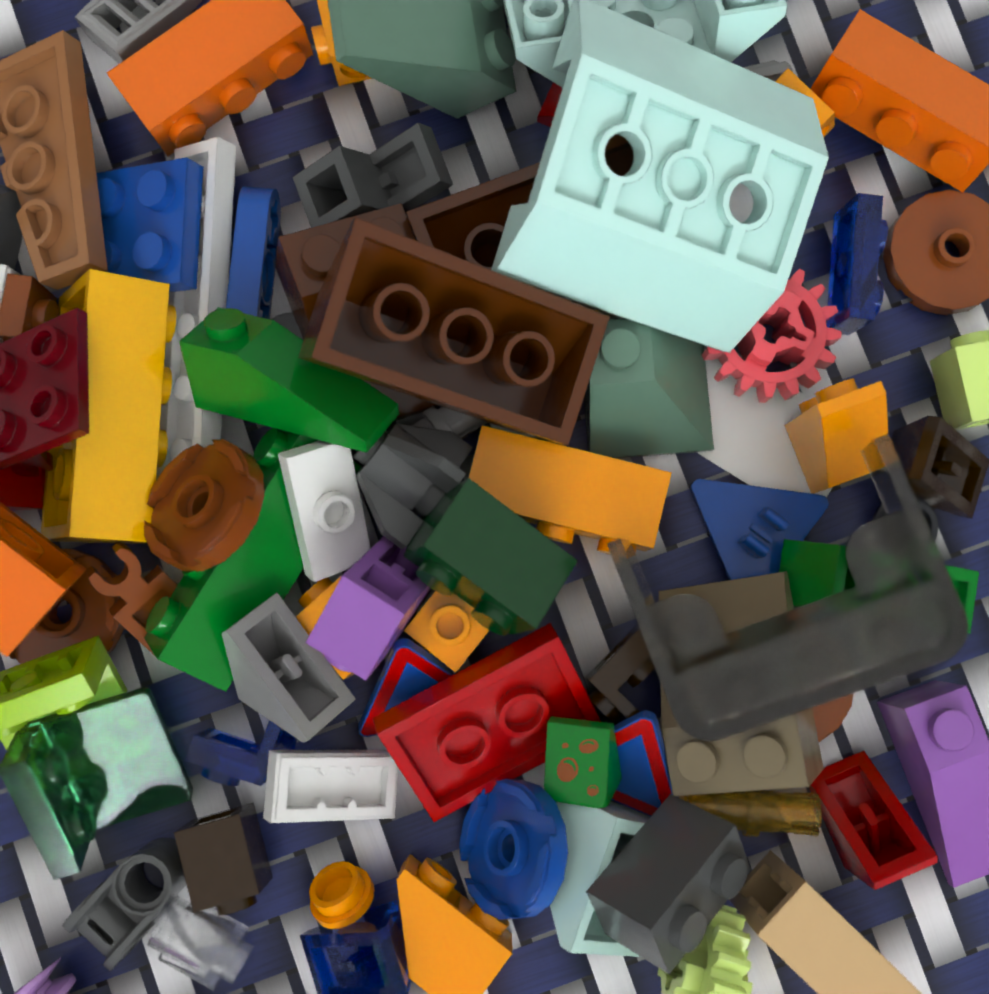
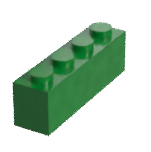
[144,428,361,692]

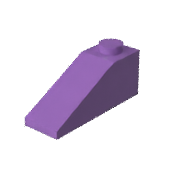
[306,536,432,681]
[877,680,989,888]

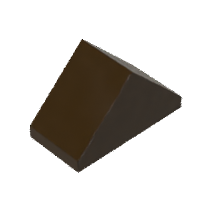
[877,416,989,519]

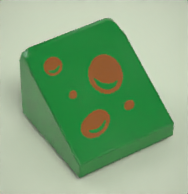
[544,716,622,809]

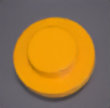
[309,861,375,929]

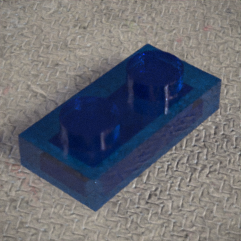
[826,193,888,335]

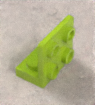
[0,635,153,791]

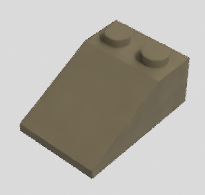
[659,571,824,796]

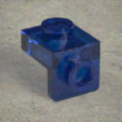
[185,720,297,786]

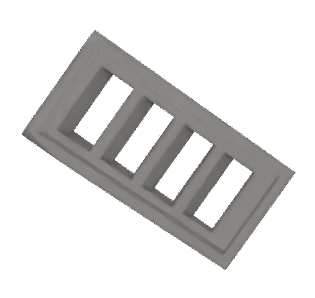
[74,0,203,64]

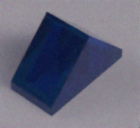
[299,900,412,994]

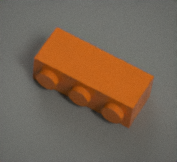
[106,0,314,156]
[810,9,989,193]

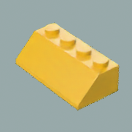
[41,269,176,544]

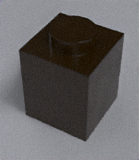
[174,802,273,915]

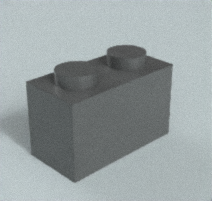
[586,794,751,974]

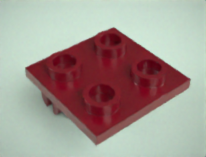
[0,307,89,477]

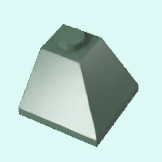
[584,318,714,458]

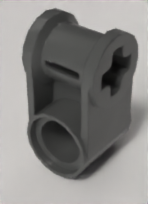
[62,837,186,972]

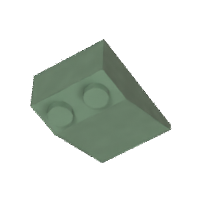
[328,0,516,119]

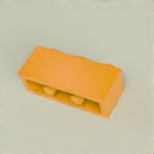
[469,425,672,559]

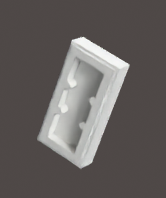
[277,440,371,582]
[263,750,399,823]

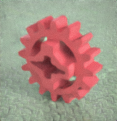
[701,269,842,403]

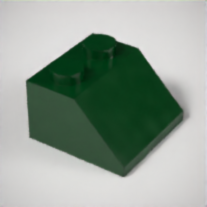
[403,478,578,636]

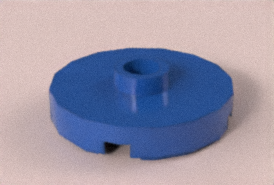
[459,779,568,920]

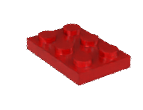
[372,623,601,822]

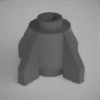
[353,423,473,550]

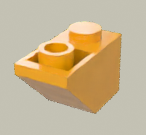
[784,378,890,494]
[397,854,513,994]

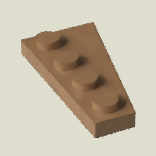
[0,30,108,290]

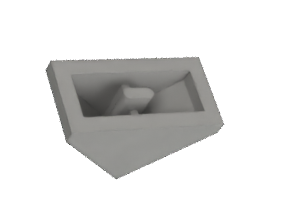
[221,592,356,743]

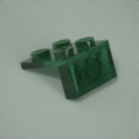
[0,687,193,880]

